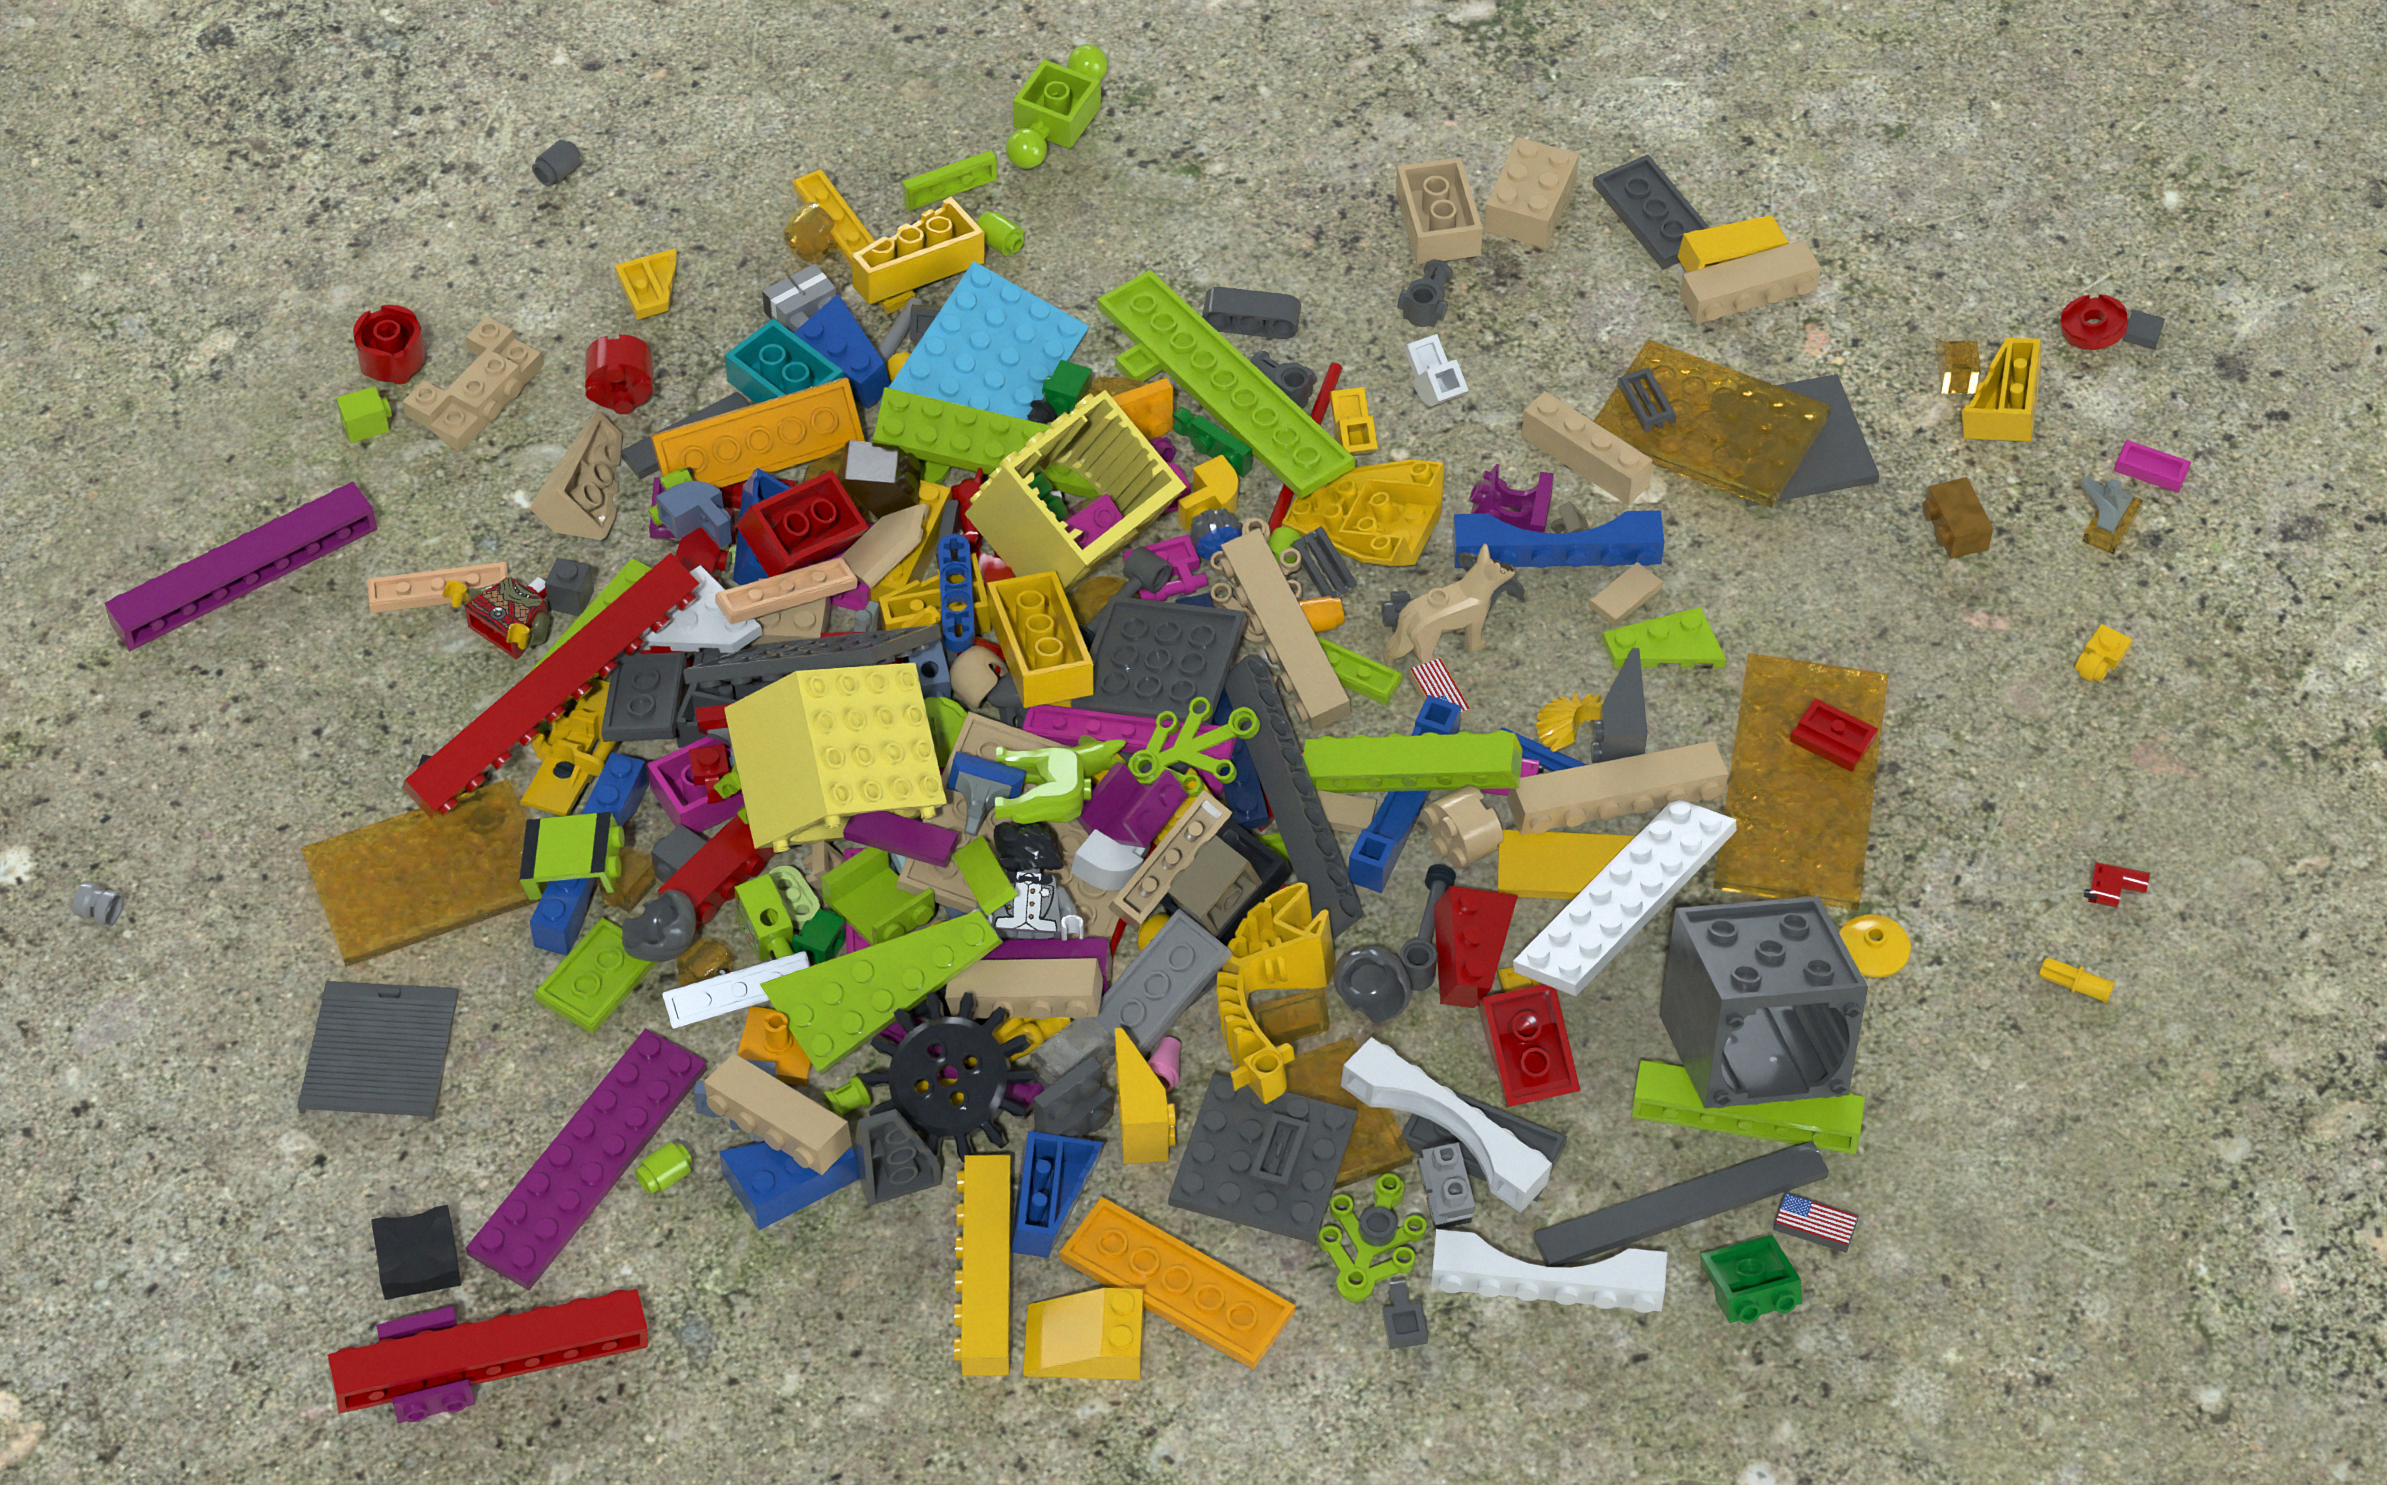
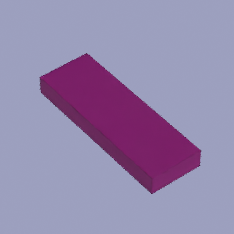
[843,811,959,868]

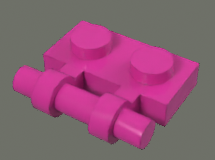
[1123,534,1208,602]

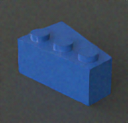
[794,294,891,409]
[733,468,791,586]
[719,1142,859,1230]

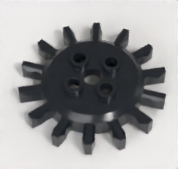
[862,992,1038,1163]

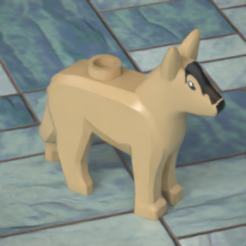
[1383,544,1516,667]

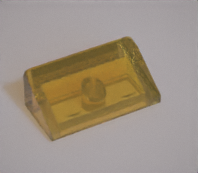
[1252,989,1330,1046]

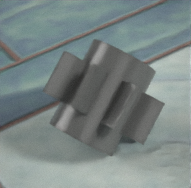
[1381,591,1415,632]

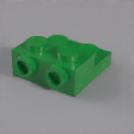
[1700,1235,1802,1324]

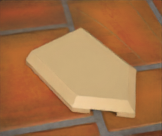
[841,504,929,588]

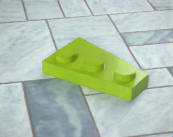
[1602,607,1726,668]

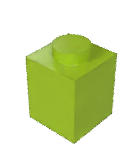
[336,386,392,444]

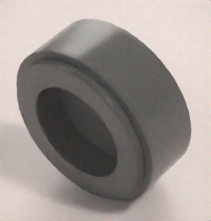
[1358,1207,1397,1247]

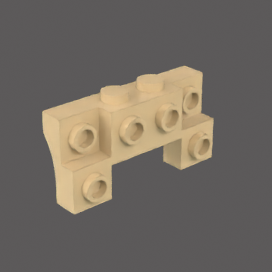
[402,316,543,452]

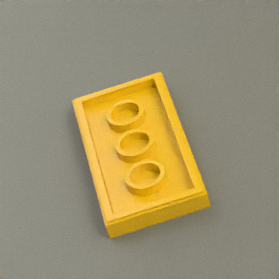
[1497,830,1636,900]

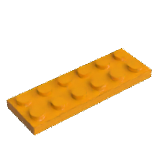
[650,377,865,488]
[1059,1196,1296,1370]

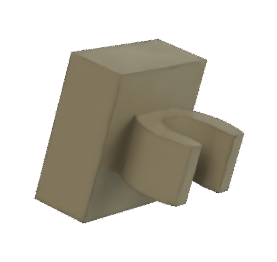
[1550,501,1590,534]

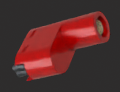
[2084,862,2150,908]

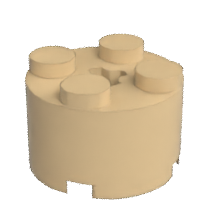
[1420,784,1503,869]

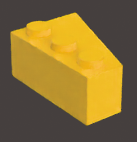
[879,553,991,637]

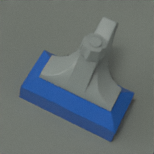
[946,751,1026,836]

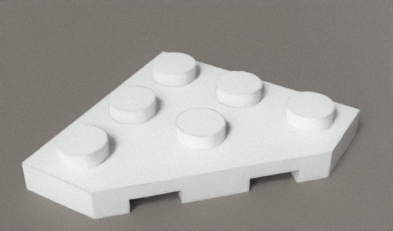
[639,565,763,653]

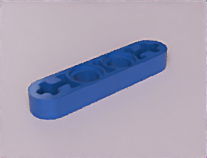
[938,534,975,652]

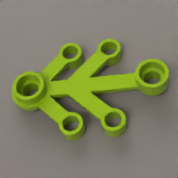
[1128,697,1260,798]
[1319,1174,1427,1303]

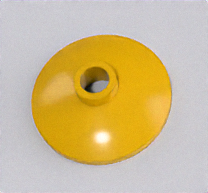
[1839,914,1911,978]

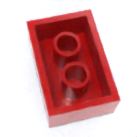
[736,470,869,578]

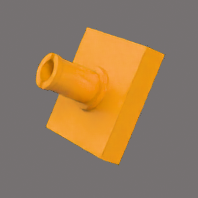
[737,1006,813,1087]

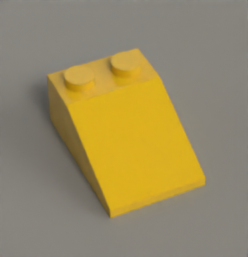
[1114,1028,1175,1164]
[1023,1288,1143,1380]

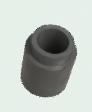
[532,140,581,186]

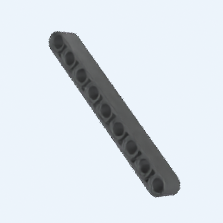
[1224,654,1362,939]

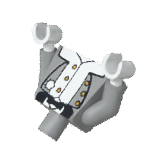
[971,868,1083,941]

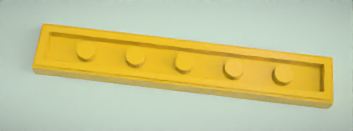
[792,169,916,314]

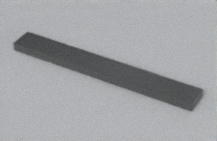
[1534,1141,1829,1267]

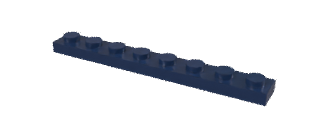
[1175,593,1269,830]

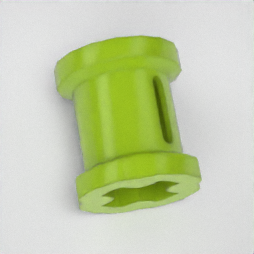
[821,1075,871,1119]

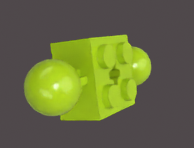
[1006,44,1108,169]

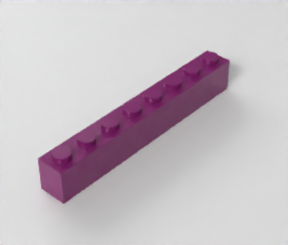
[104,481,377,652]

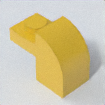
[1329,387,1378,456]
[1178,455,1238,531]

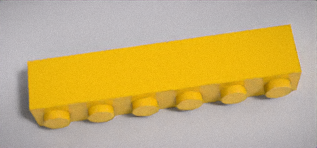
[954,1155,1011,1376]

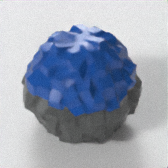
[1190,508,1243,563]

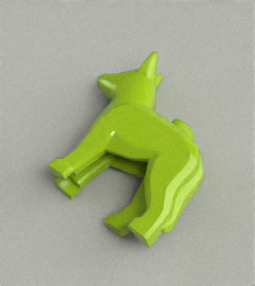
[995,734,1127,824]

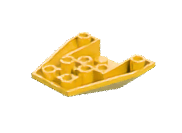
[1282,459,1445,566]

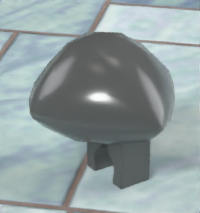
[987,671,1028,728]

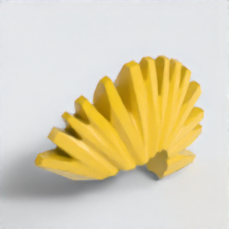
[1536,693,1604,752]

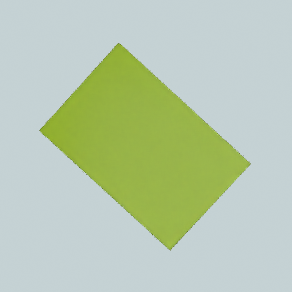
[534,917,657,1034]

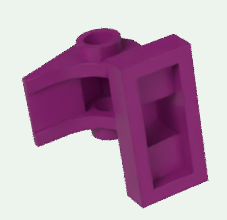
[1469,464,1554,533]

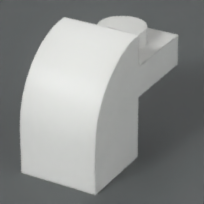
[1403,334,1469,406]
[1071,829,1151,891]

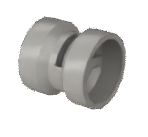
[72,881,124,927]

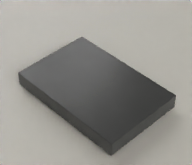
[601,652,687,742]

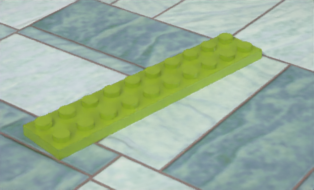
[1097,270,1355,499]

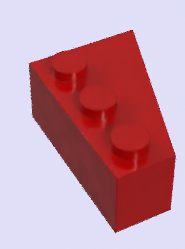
[1433,886,1518,1008]

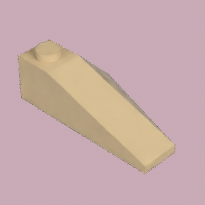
[530,410,622,540]

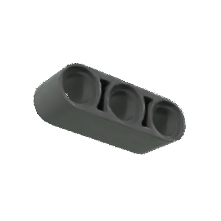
[1202,287,1301,339]

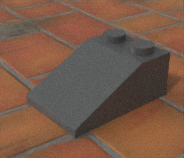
[1591,648,1647,763]

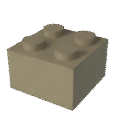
[1167,835,1263,938]

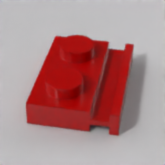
[1789,698,1878,772]

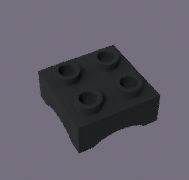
[371,1205,461,1300]

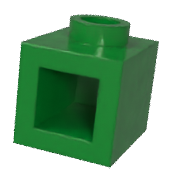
[1042,360,1092,416]

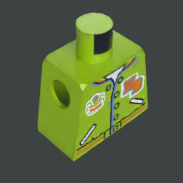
[735,873,794,961]

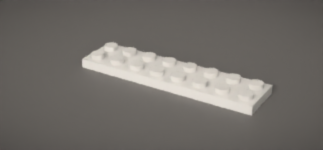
[1513,800,1737,996]

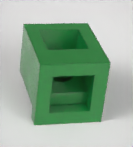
[792,909,846,964]

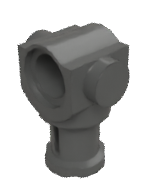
[1397,259,1453,327]
[1250,350,1317,409]

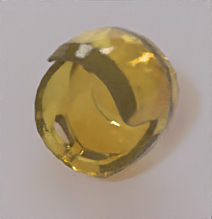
[783,201,838,263]

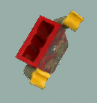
[442,577,549,660]

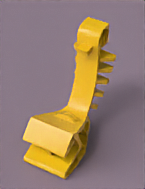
[1216,882,1335,1104]

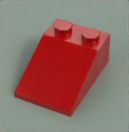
[1477,984,1581,1108]

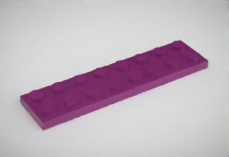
[466,1028,707,1290]

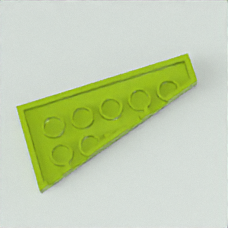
[759,910,1003,1074]

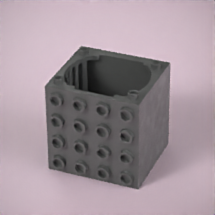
[1659,896,1868,1108]

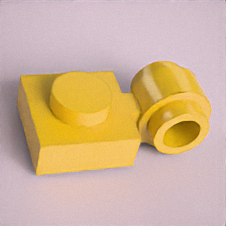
[2075,624,2133,683]

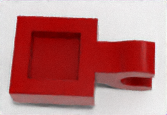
[689,744,729,804]

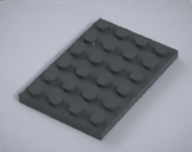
[683,624,941,688]

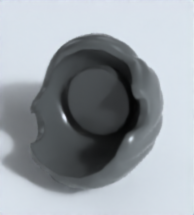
[622,890,696,962]
[1333,946,1411,1023]

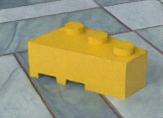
[1962,337,2042,442]

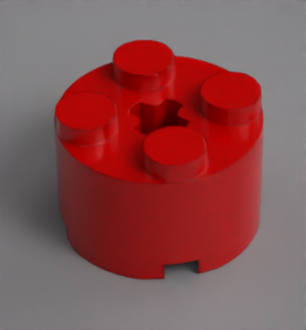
[353,305,426,385]
[585,334,653,415]

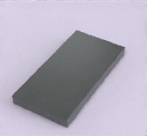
[1593,154,1710,270]
[1398,1091,1567,1202]

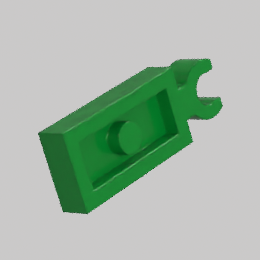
[1172,407,1252,478]

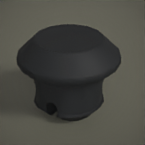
[1027,400,1057,424]

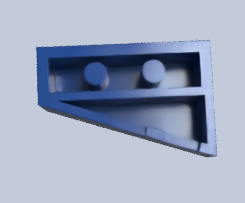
[1011,1131,1103,1258]

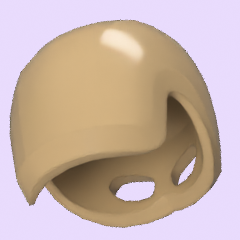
[949,646,1008,710]

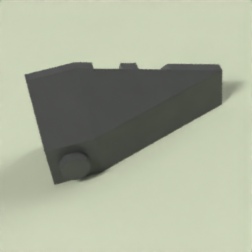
[853,1109,941,1206]

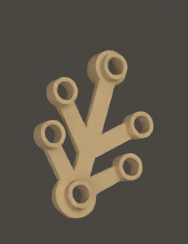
[1210,518,1302,644]

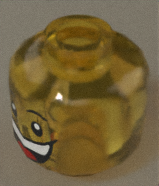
[676,939,732,987]

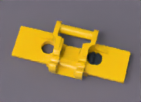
[520,679,617,816]

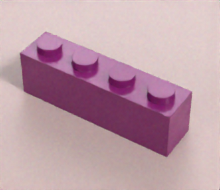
[980,937,1112,996]

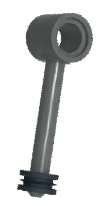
[1078,546,1172,652]
[1400,864,1456,991]

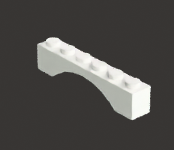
[1340,1037,1552,1213]
[1431,1229,1667,1313]

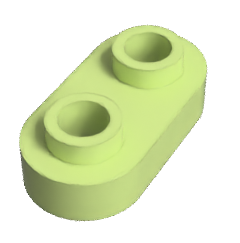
[769,866,820,930]

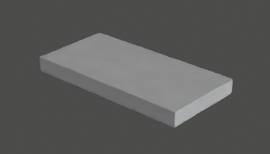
[1082,909,1234,1058]

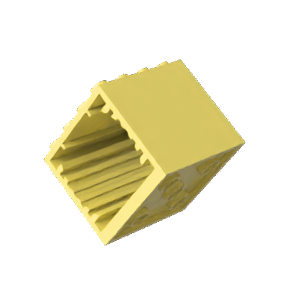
[965,390,1186,594]
[724,663,947,853]

